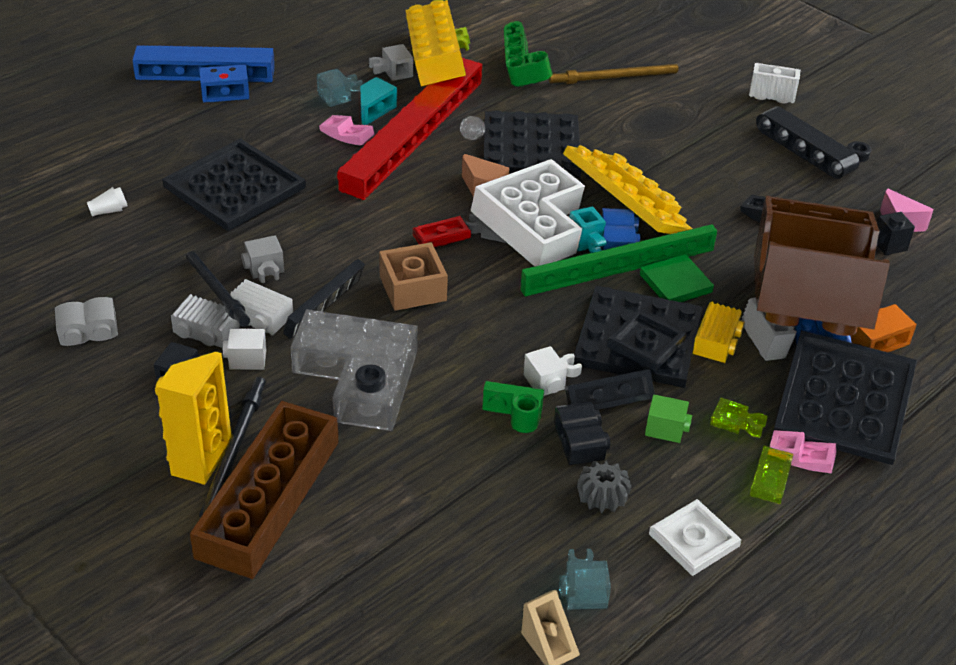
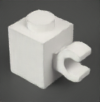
[523,346,582,396]

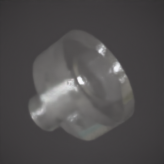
[460,116,485,140]

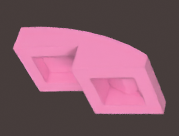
[319,115,374,145]
[768,430,837,473]

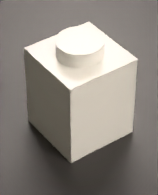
[223,329,267,370]

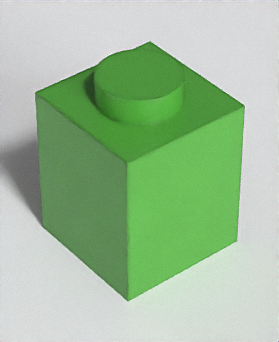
[645,395,692,443]

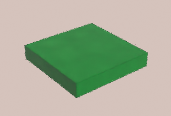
[640,254,714,302]

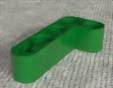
[504,21,552,86]

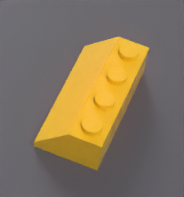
[155,352,231,485]

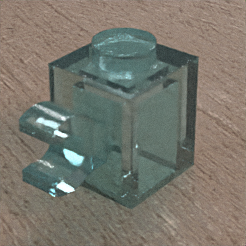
[317,69,363,107]
[559,549,611,609]

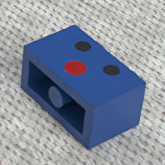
[199,64,250,103]

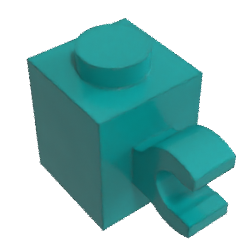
[569,206,607,253]

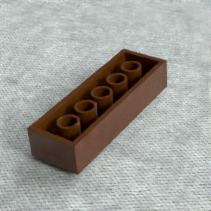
[190,401,338,579]

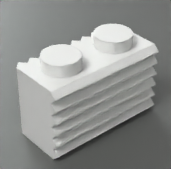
[749,63,800,103]
[230,279,293,336]

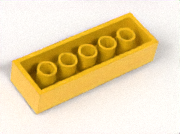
[405,0,466,86]

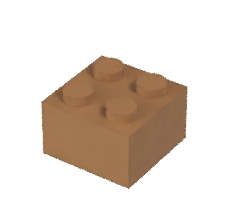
[379,242,448,311]

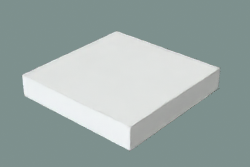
[649,499,741,576]

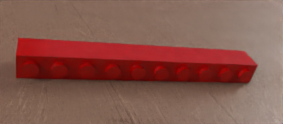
[337,58,482,200]

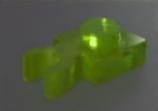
[710,398,767,437]

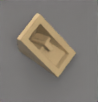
[521,590,580,665]

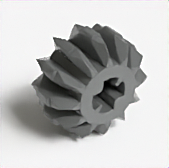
[577,460,631,514]

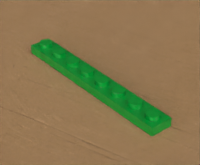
[521,225,717,297]

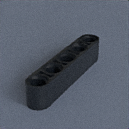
[756,107,860,179]

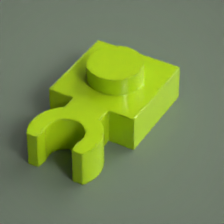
[455,27,470,51]

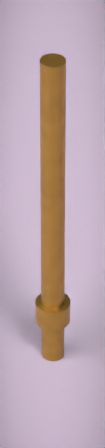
[549,64,678,84]

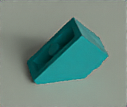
[360,77,397,125]

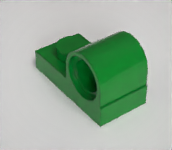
[482,381,544,433]

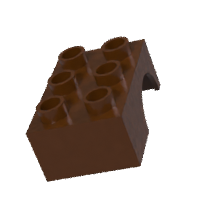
[754,196,890,336]

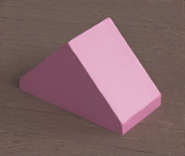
[880,189,934,232]

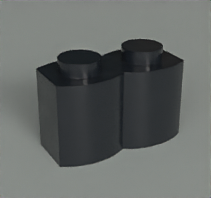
[554,402,610,465]

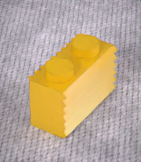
[692,301,745,363]

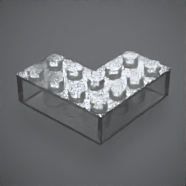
[291,309,418,431]

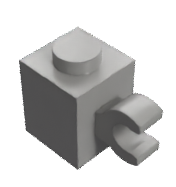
[369,44,413,81]
[241,235,284,283]

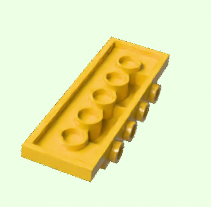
[563,145,692,234]

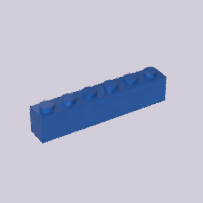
[133,45,275,82]

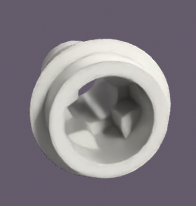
[87,187,128,217]

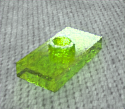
[750,446,794,504]

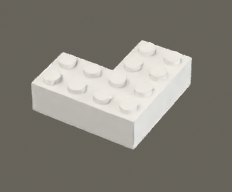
[471,159,585,266]

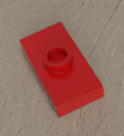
[413,216,471,247]

